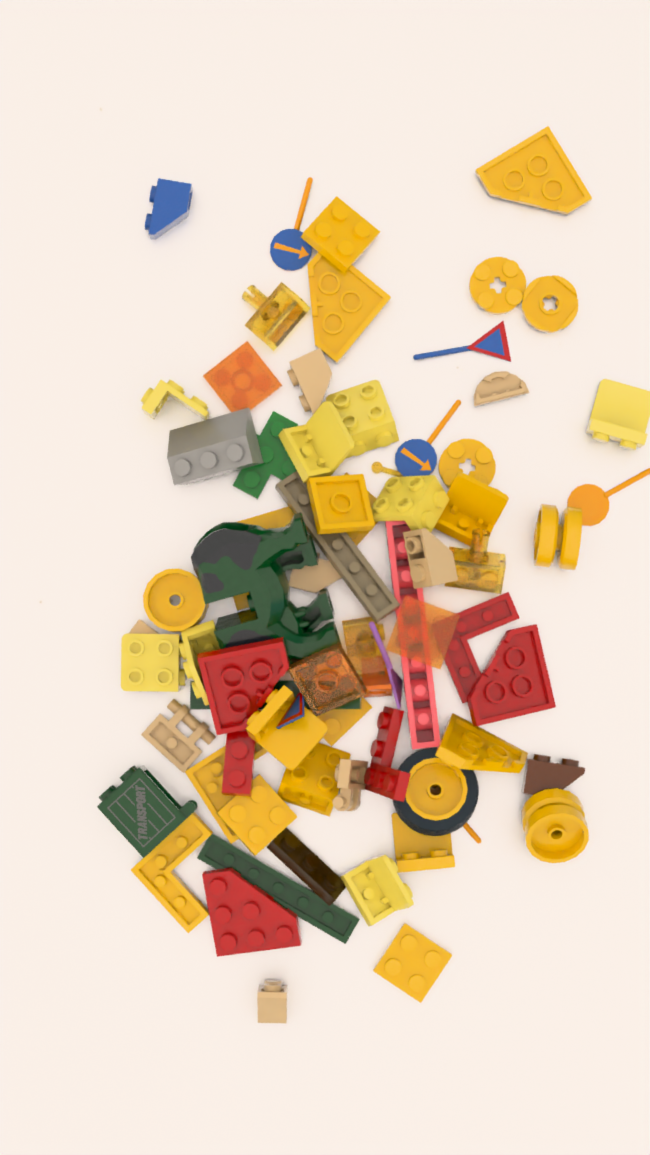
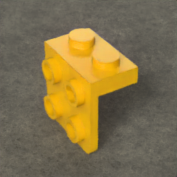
[434,472,509,552]
[246,685,328,770]

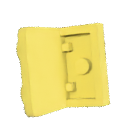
[141,379,210,420]
[586,379,650,450]
[326,380,399,458]
[278,400,354,483]
[371,475,450,532]
[179,620,220,706]
[121,634,186,692]
[340,854,414,927]

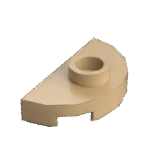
[473,371,530,407]

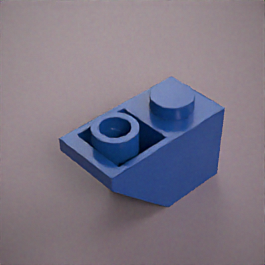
[145,178,193,240]

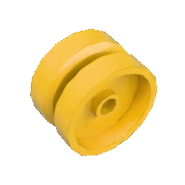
[533,504,582,570]
[143,569,209,632]
[521,788,589,863]

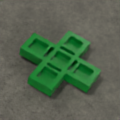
[233,411,298,500]

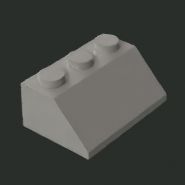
[167,408,264,485]

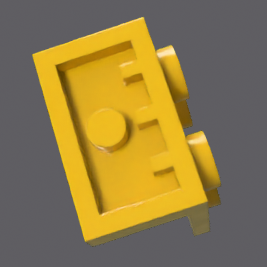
[277,743,351,817]
[391,813,455,873]

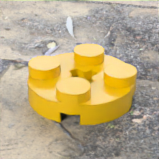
[469,257,526,315]
[521,275,578,333]
[438,439,496,489]

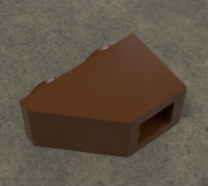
[521,754,585,795]

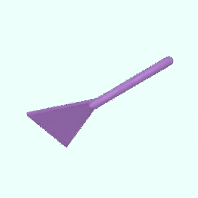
[369,621,403,709]

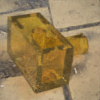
[242,282,311,351]
[444,528,506,594]
[342,617,388,681]

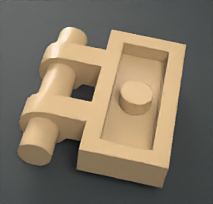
[141,699,216,773]
[332,759,368,811]

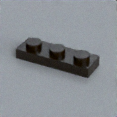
[267,827,346,906]

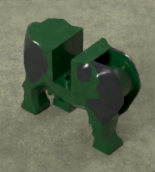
[191,512,342,667]

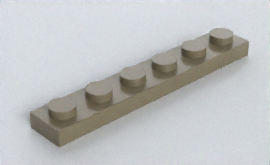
[275,471,400,623]

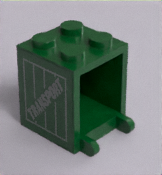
[97,765,198,858]

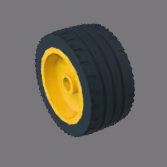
[392,747,479,836]

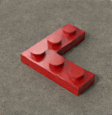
[430,592,519,704]
[364,706,411,802]
[222,710,315,797]

